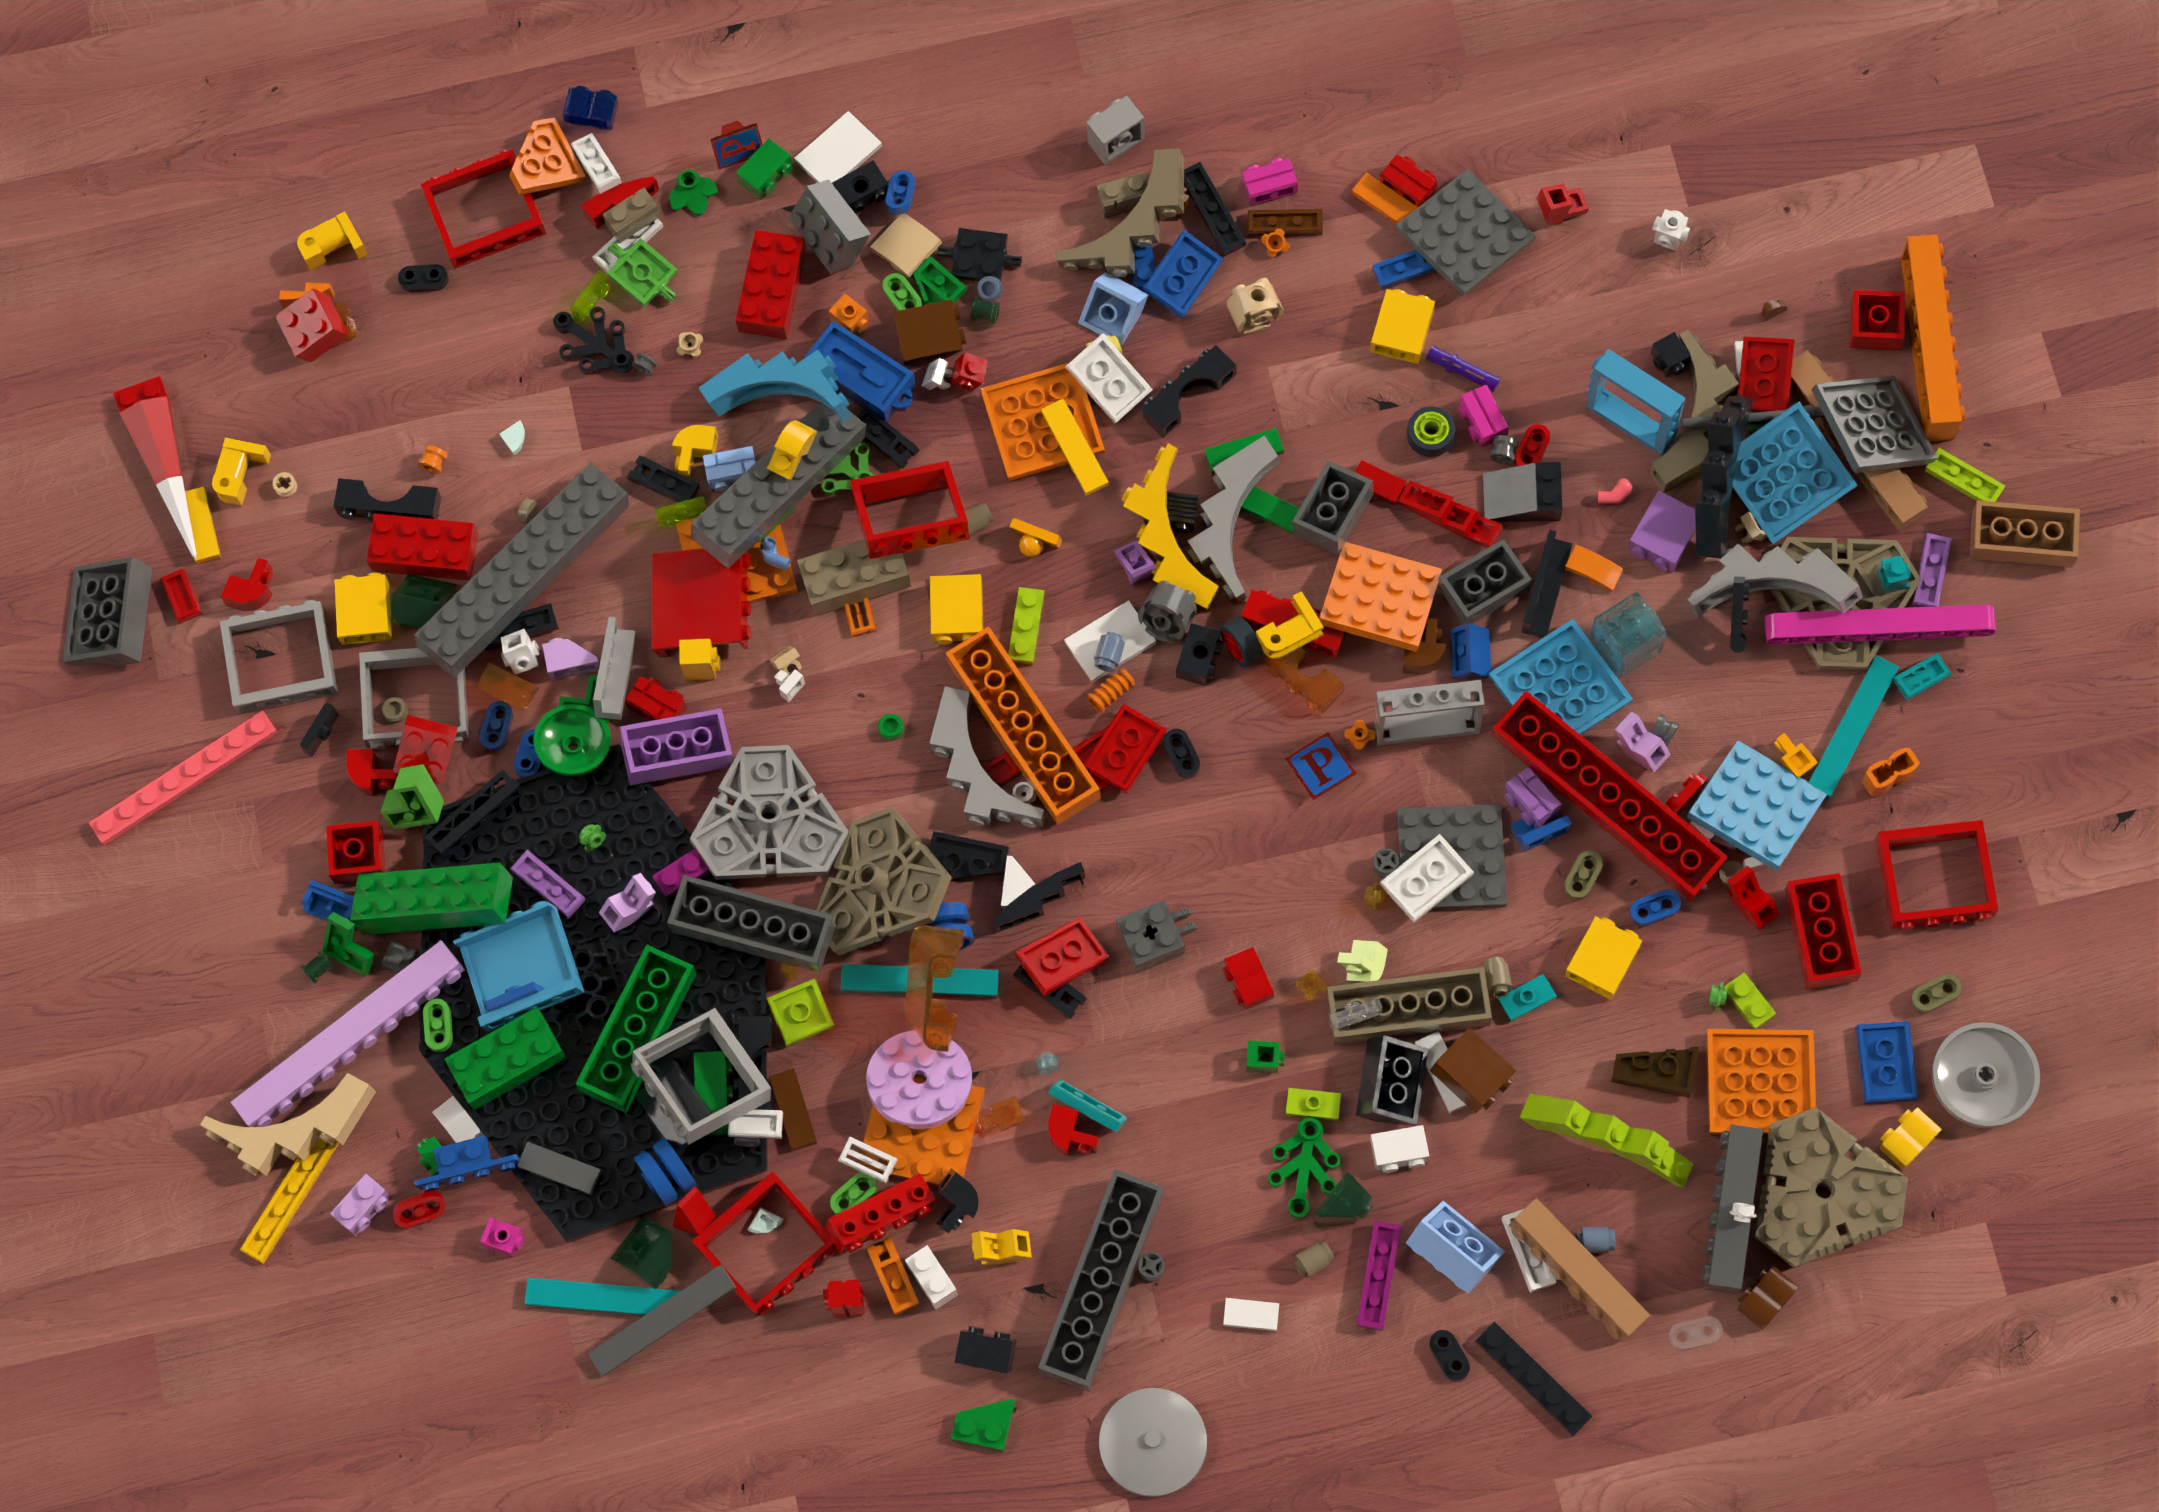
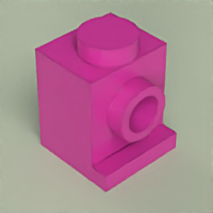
[480,1217,525,1257]

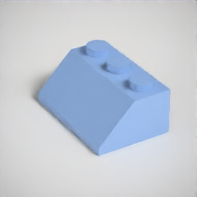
[1406,1201,1505,1294]

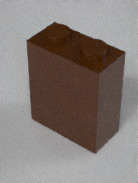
[893,299,966,363]
[1429,1027,1516,1114]

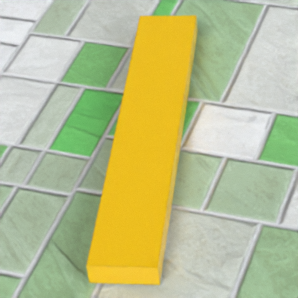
[240,1138,339,1264]

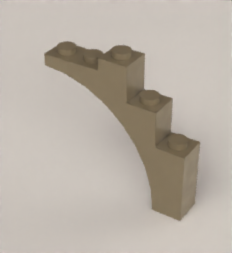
[1056,148,1184,277]
[1650,330,1739,493]

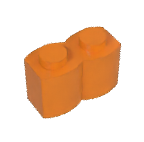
[1862,748,1920,797]

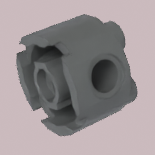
[1138,581,1197,642]

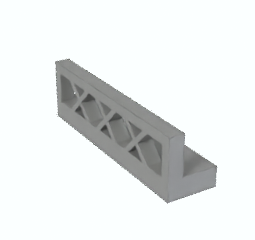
[593,617,636,720]

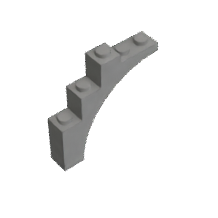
[1187,436,1280,604]
[1688,544,1863,618]
[929,687,1045,828]

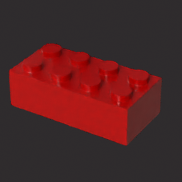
[735,230,807,340]
[366,514,478,581]
[1785,873,1862,990]

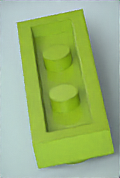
[1925,448,2005,502]
[1008,587,1045,665]

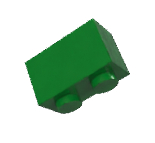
[736,138,793,200]

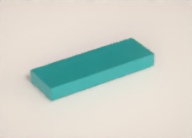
[1048,1080,1128,1132]

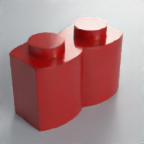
[1222,947,1274,1010]

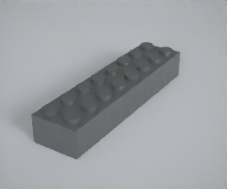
[691,402,866,569]
[1038,1169,1165,1392]

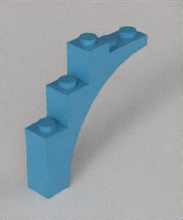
[699,350,852,421]

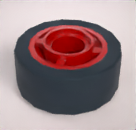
[1220,616,1263,668]

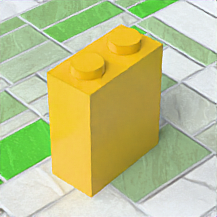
[1370,289,1435,364]
[334,573,392,645]
[930,574,983,645]
[1565,916,1642,1001]

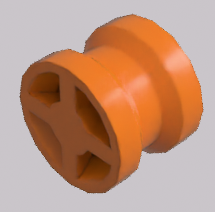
[417,445,448,474]

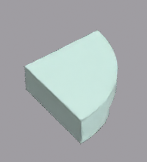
[500,421,525,456]
[748,1207,784,1234]

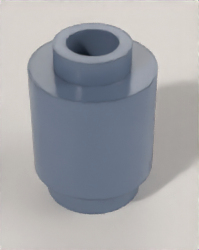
[1094,632,1125,672]
[1576,1226,1616,1254]

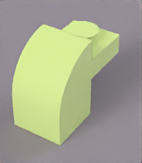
[1337,940,1388,982]

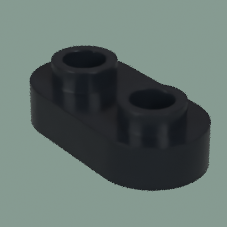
[398,264,449,292]
[1163,729,1200,778]
[1429,1330,1470,1382]

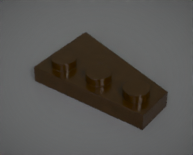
[1611,1046,1699,1098]

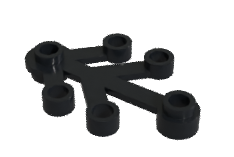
[553,307,634,375]

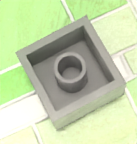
[1087,96,1145,165]

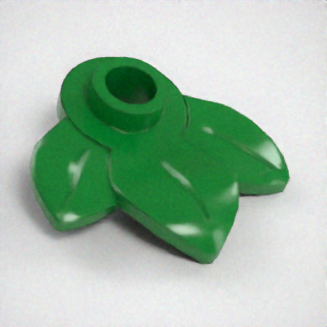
[670,170,718,215]

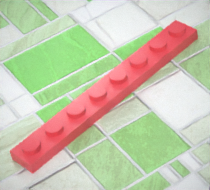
[89,710,278,845]

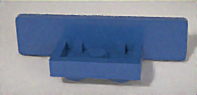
[414,1135,521,1192]

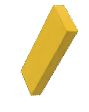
[185,487,221,564]

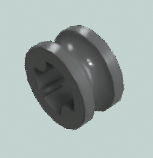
[632,353,658,376]

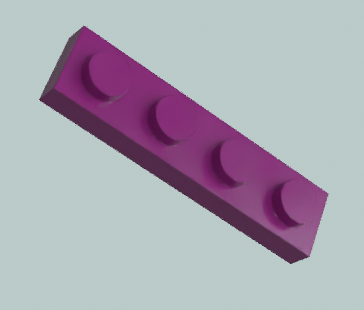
[1356,1220,1401,1331]

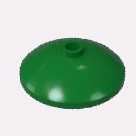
[533,704,611,776]

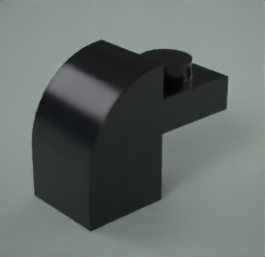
[935,1168,979,1234]

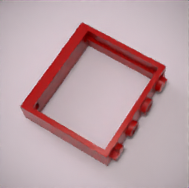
[421,149,546,269]
[850,461,969,559]
[1875,820,1999,931]
[692,1171,836,1316]

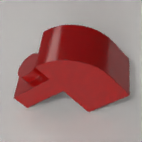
[1536,183,1589,225]
[221,558,273,611]
[346,749,399,796]
[1727,866,1779,930]
[1048,1104,1099,1156]

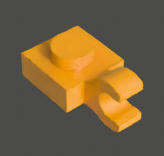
[1774,733,1818,779]

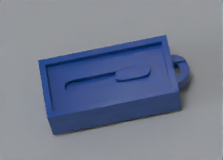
[803,321,916,422]

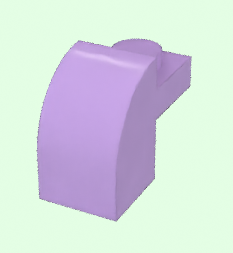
[1615,712,1671,772]
[599,873,656,932]

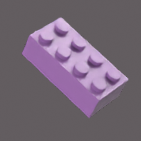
[620,709,732,785]

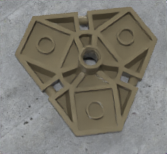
[1770,537,1921,671]
[816,807,952,955]
[1755,1107,1908,1268]

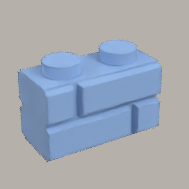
[703,446,756,492]

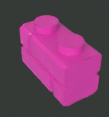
[1242,158,1298,206]
[1457,385,1509,447]

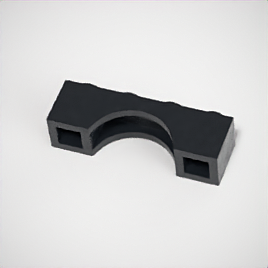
[1142,345,1237,438]
[333,478,442,522]
[734,1016,773,1110]

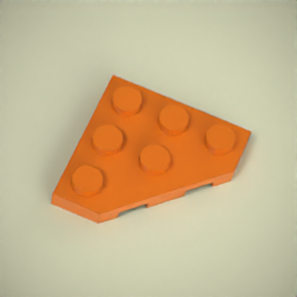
[509,117,586,195]

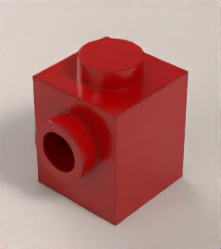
[950,352,988,391]

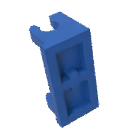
[302,880,354,922]

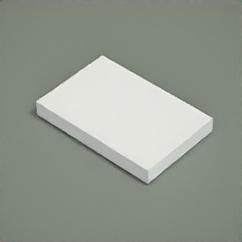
[794,111,882,183]
[1065,333,1153,423]
[1064,601,1156,683]
[1380,834,1474,923]

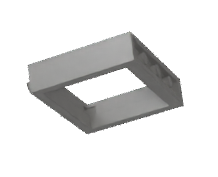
[220,600,338,714]
[359,648,469,750]
[1374,680,1485,746]
[631,1008,771,1145]

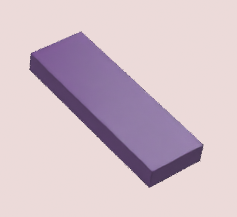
[1911,533,1952,607]
[510,850,586,919]

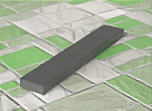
[588,1265,736,1376]

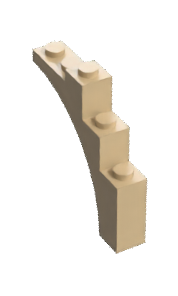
[200,1073,376,1176]

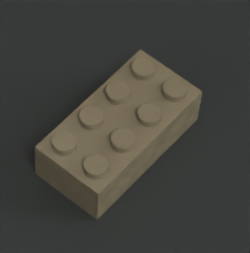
[797,540,911,616]

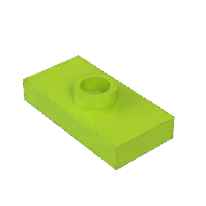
[1286,1088,1341,1121]

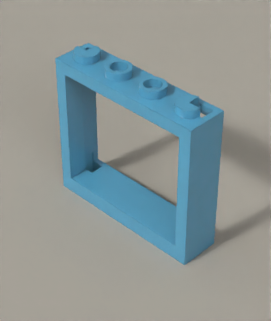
[1586,349,1686,456]

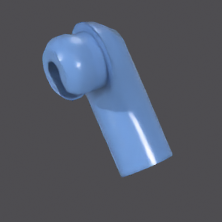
[760,537,791,571]

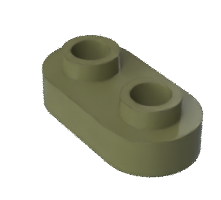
[1564,850,1603,900]
[1911,974,1962,1013]

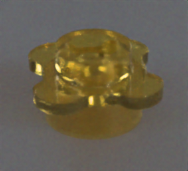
[1364,882,1385,911]
[1295,970,1326,1001]

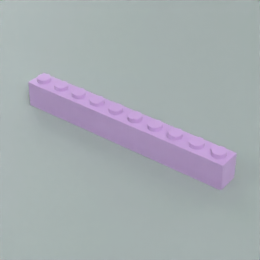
[231,941,465,1127]

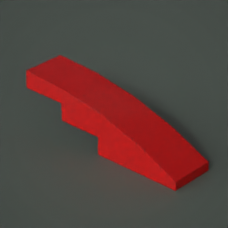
[1398,480,1503,548]

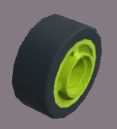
[1407,406,1456,457]

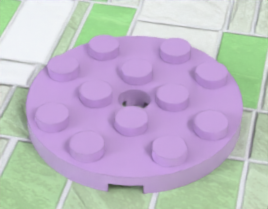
[866,1030,972,1129]

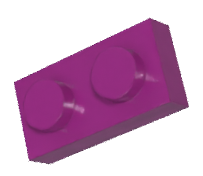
[652,848,710,899]

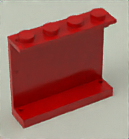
[652,548,751,657]

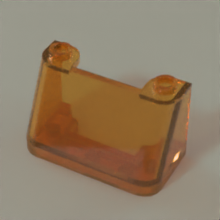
[904,925,965,1052]

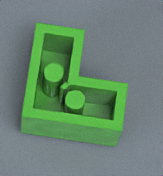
[381,764,444,830]

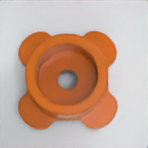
[1261,229,1290,257]
[1344,720,1375,750]

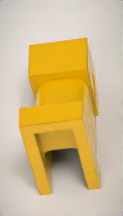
[297,211,368,270]
[212,438,271,506]
[1256,591,1324,659]

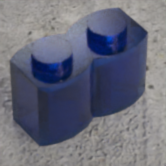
[563,86,619,130]

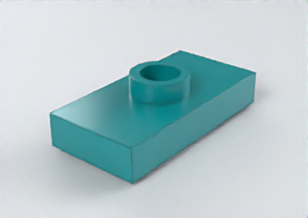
[1893,653,1952,701]
[1497,974,1557,1023]

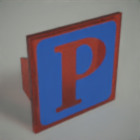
[710,121,763,170]
[1285,732,1357,801]

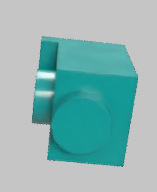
[1877,555,1911,594]

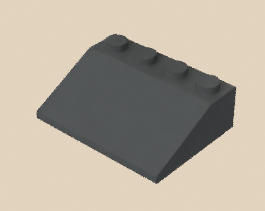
[63,557,153,665]

